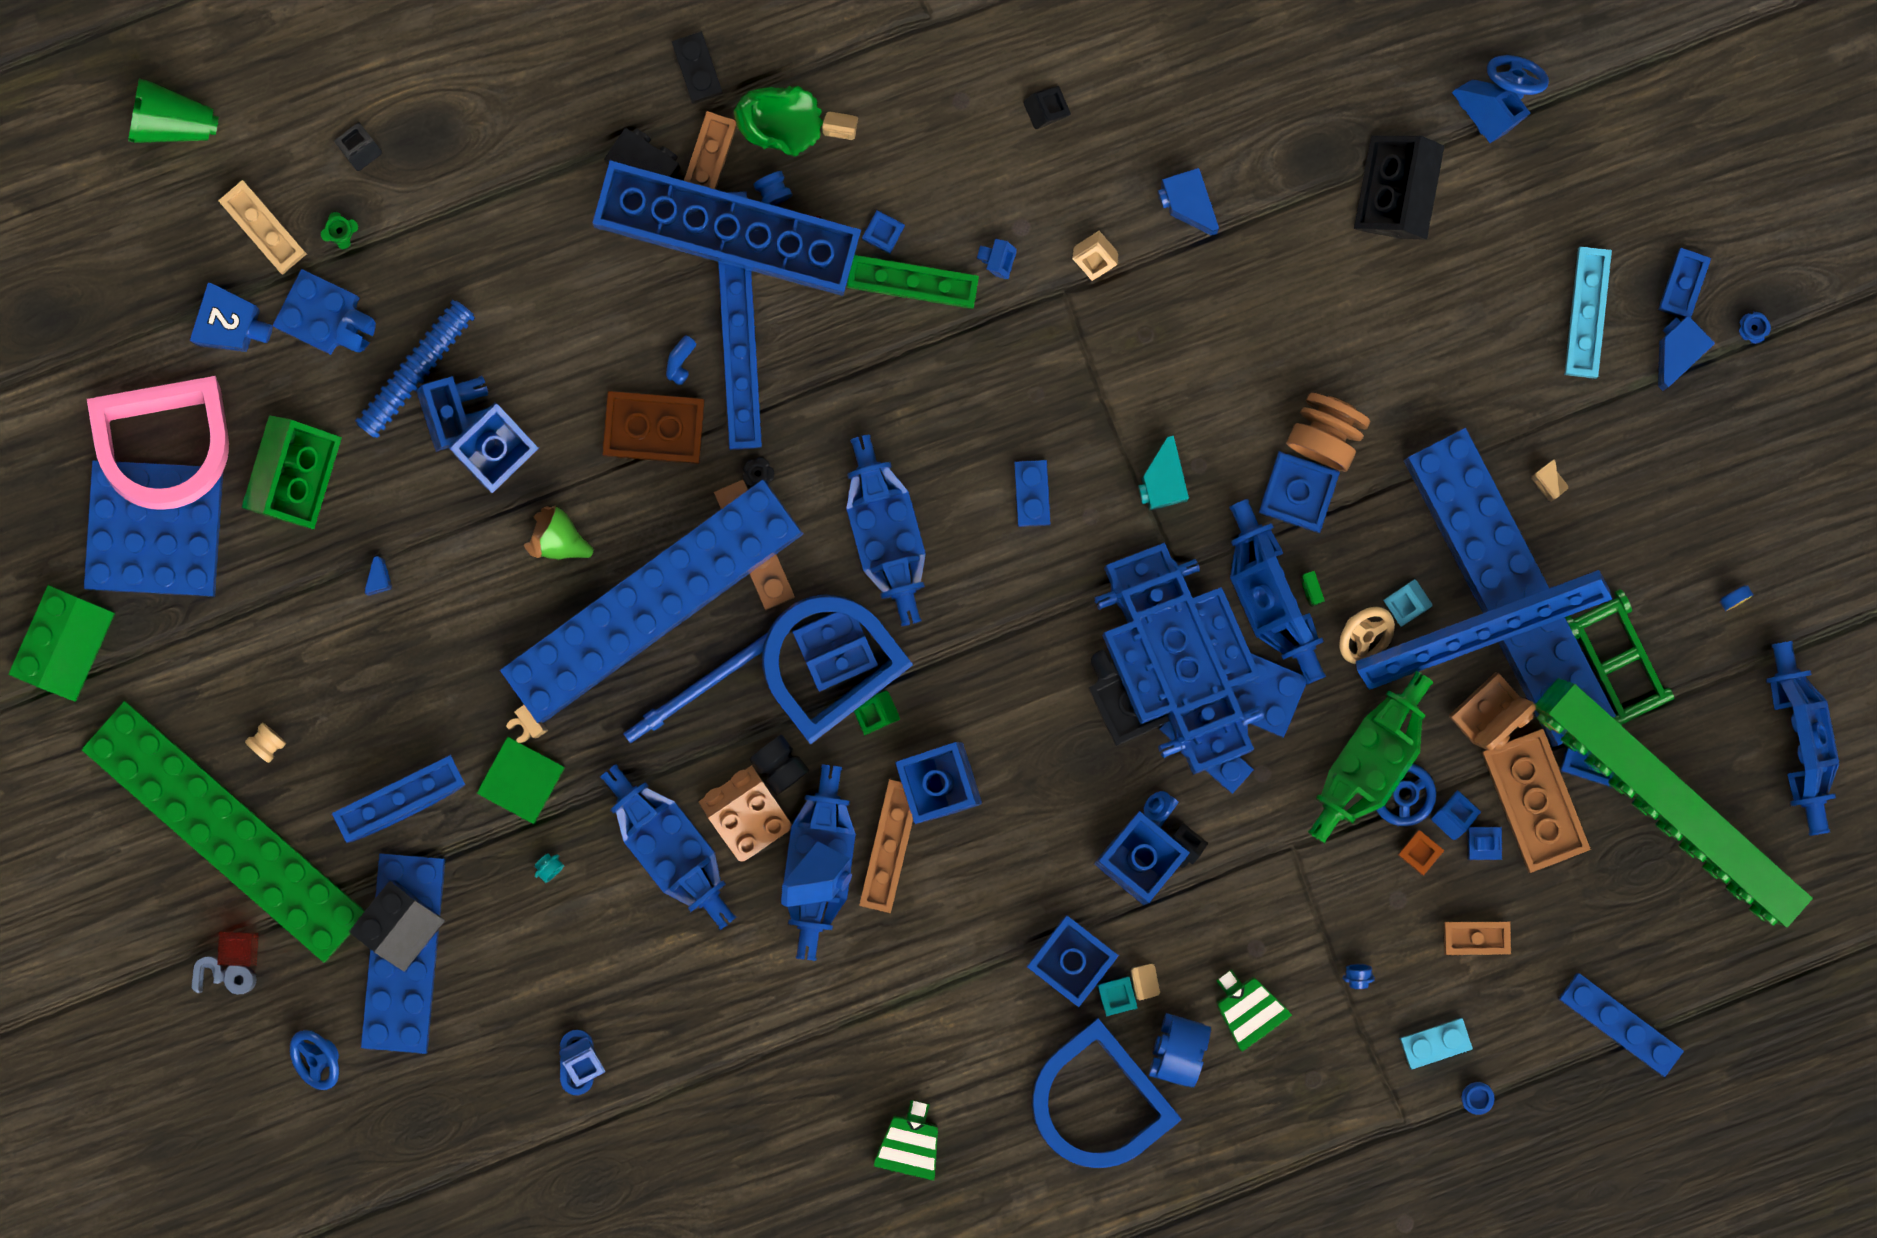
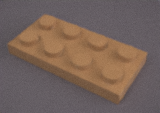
[1481,729,1591,873]

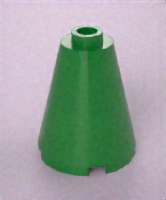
[128,78,219,143]

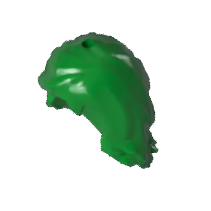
[734,86,823,157]

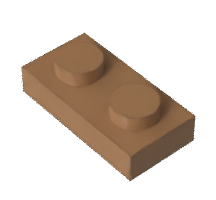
[1444,922,1511,955]

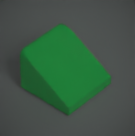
[854,691,900,735]

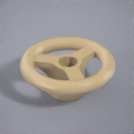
[1339,607,1395,664]

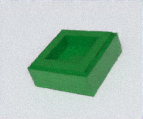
[1300,571,1325,607]

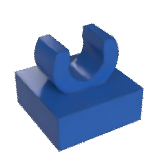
[977,239,1017,279]
[1468,827,1502,860]

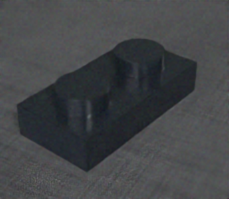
[672,31,723,104]

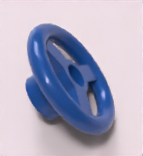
[1487,55,1549,99]
[1376,763,1436,826]
[290,1030,339,1090]

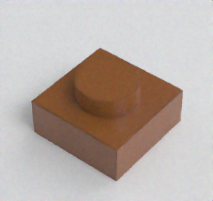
[1397,830,1444,875]

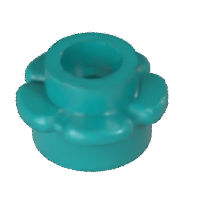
[534,853,564,883]

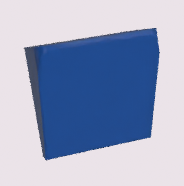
[365,556,392,596]
[1431,790,1481,840]
[559,1037,606,1087]

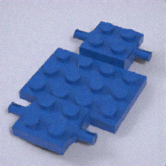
[1095,543,1264,775]

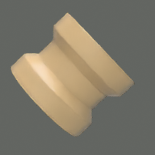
[245,722,286,763]

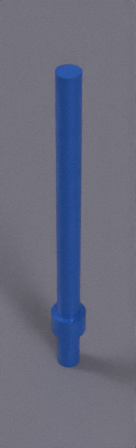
[623,632,790,744]

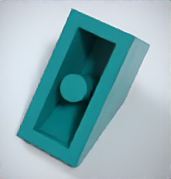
[1138,436,1189,510]

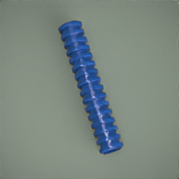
[355,300,475,438]

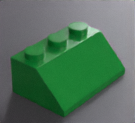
[241,415,342,529]
[8,585,115,702]

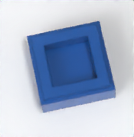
[862,210,905,254]

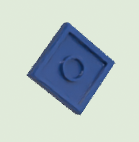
[1258,451,1340,533]

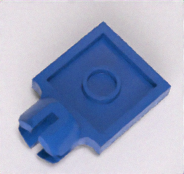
[273,269,376,355]

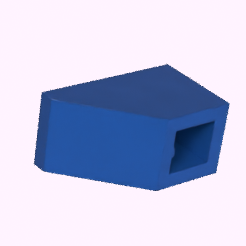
[1452,79,1531,143]

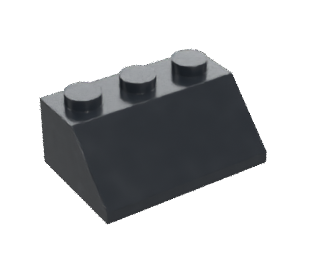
[1354,135,1445,240]

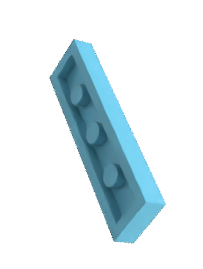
[1564,247,1612,379]

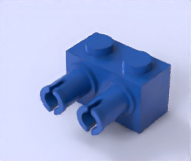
[416,376,489,452]

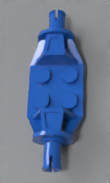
[847,435,926,627]
[1229,499,1326,685]
[1766,641,1839,836]
[600,764,737,930]
[784,764,856,961]

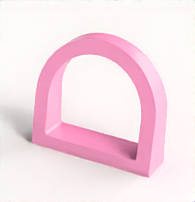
[87,376,229,510]

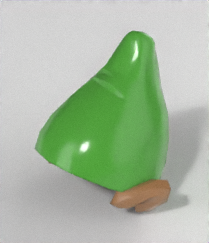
[524,506,594,560]

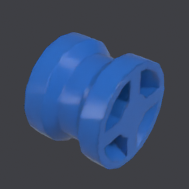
[753,171,793,206]

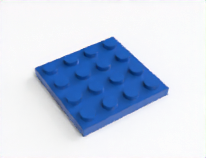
[84,461,223,597]

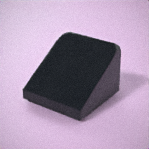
[1023,85,1071,129]
[334,122,382,171]

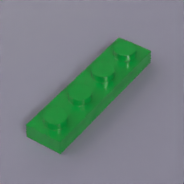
[847,255,979,309]

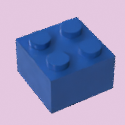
[1026,915,1119,1007]

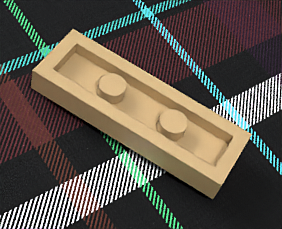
[218,180,306,275]

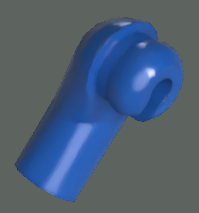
[666,335,696,385]

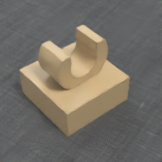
[506,705,548,743]

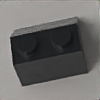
[349,880,446,972]

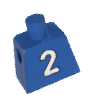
[190,283,273,352]

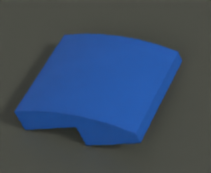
[792,612,878,692]

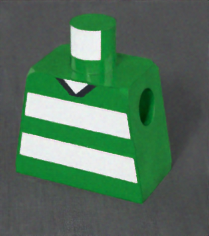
[1216,969,1292,1052]
[874,1100,938,1181]

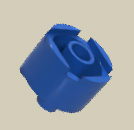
[1149,1013,1211,1088]

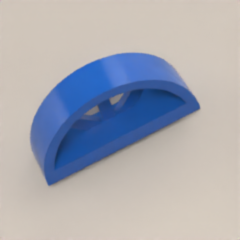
[332,755,465,843]

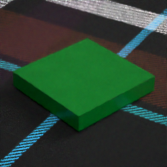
[477,737,565,824]

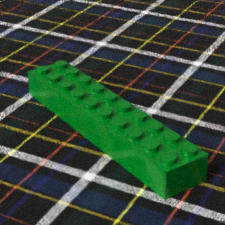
[1535,678,1813,928]

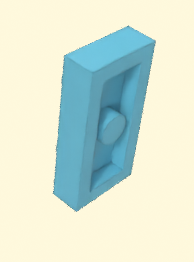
[1400,1018,1473,1070]

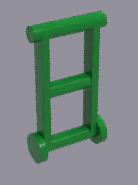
[1565,589,1675,725]

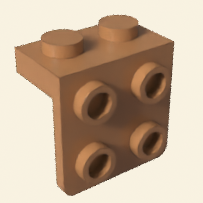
[1449,672,1537,751]
[698,765,792,862]

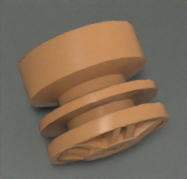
[1286,393,1371,472]

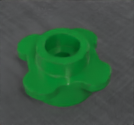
[321,212,358,249]

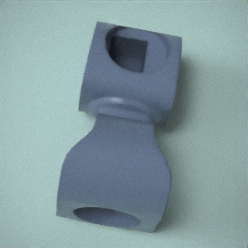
[192,956,257,995]

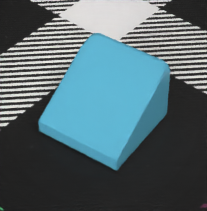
[1383,579,1432,627]

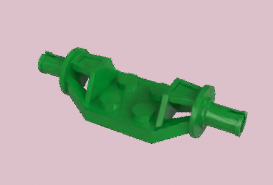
[1307,671,1434,844]

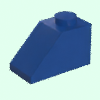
[1157,168,1219,236]
[1658,315,1715,391]
[781,841,852,907]

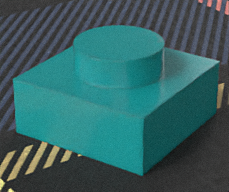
[1098,976,1138,1017]

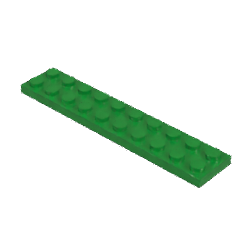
[82,701,365,963]

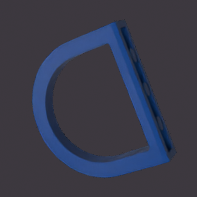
[762,595,913,744]
[1032,1018,1182,1168]

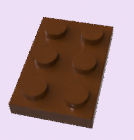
[602,391,705,464]

